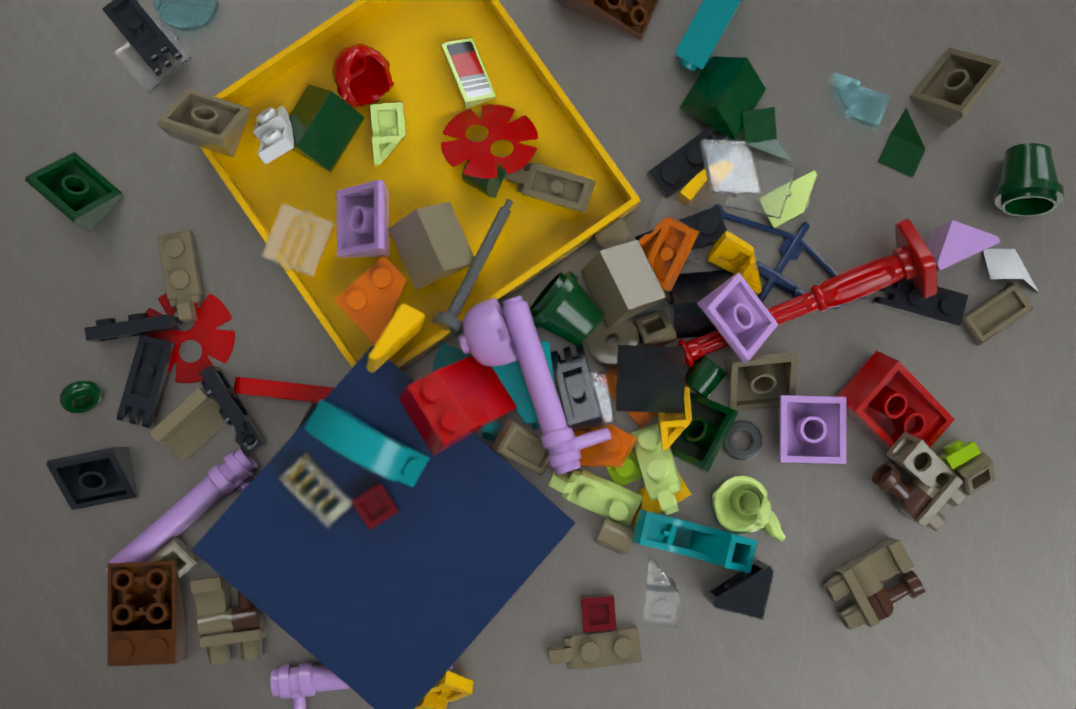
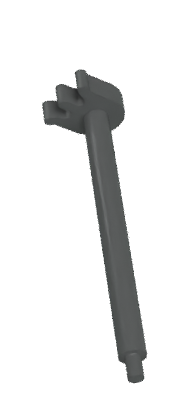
[431,199,513,336]

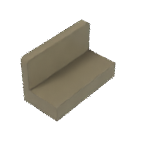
[149,388,227,461]

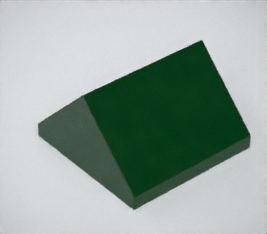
[679,56,766,141]
[289,84,365,173]
[25,152,122,231]
[670,392,739,472]

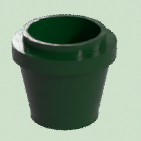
[994,143,1064,217]
[529,271,604,347]

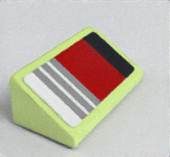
[441,38,496,109]

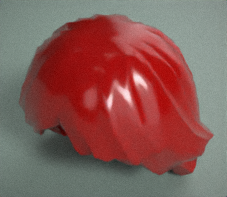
[332,43,394,107]

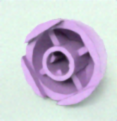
[458,298,517,367]

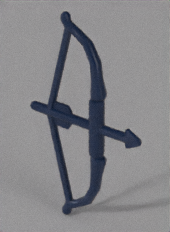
[714,204,866,310]

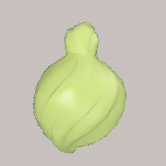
[712,476,786,542]

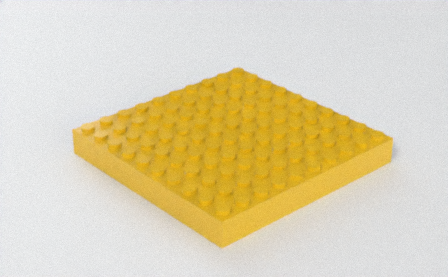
[199,0,641,371]

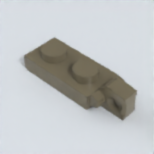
[504,162,595,213]
[157,230,203,323]
[548,627,642,670]

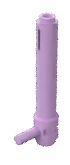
[502,296,611,475]
[106,448,258,573]
[270,662,454,709]

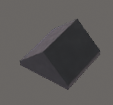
[669,270,734,339]
[616,345,685,413]
[46,447,137,510]
[703,560,774,620]

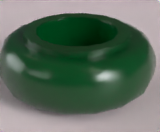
[60,380,102,413]

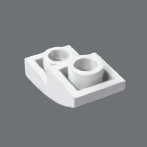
[253,105,294,165]

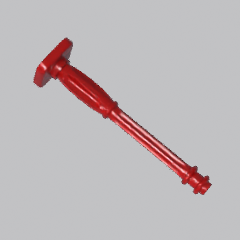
[677,218,937,367]

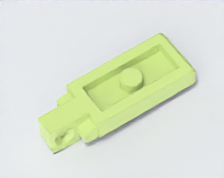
[630,423,682,515]
[548,469,642,527]

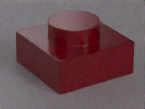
[351,482,400,530]
[581,595,617,632]

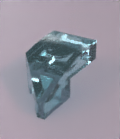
[833,73,891,129]

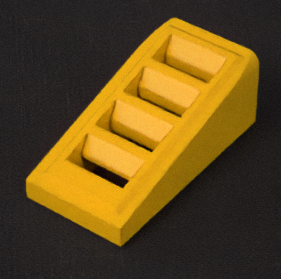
[366,303,425,373]

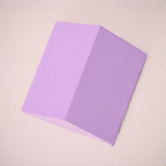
[337,180,390,257]
[927,220,1000,272]
[697,273,778,363]
[779,395,847,464]

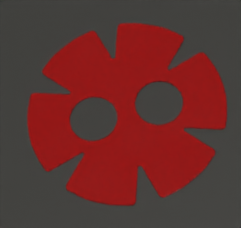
[441,104,538,179]
[139,293,235,384]

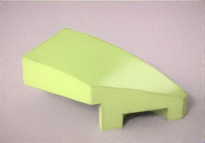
[370,102,406,165]
[759,170,818,228]

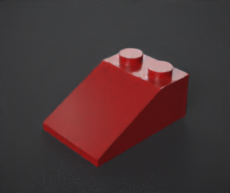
[837,350,955,449]
[398,355,517,456]

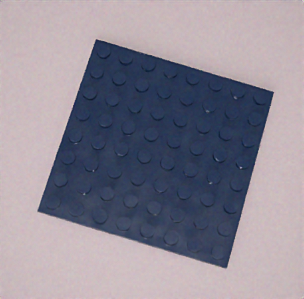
[192,345,576,709]

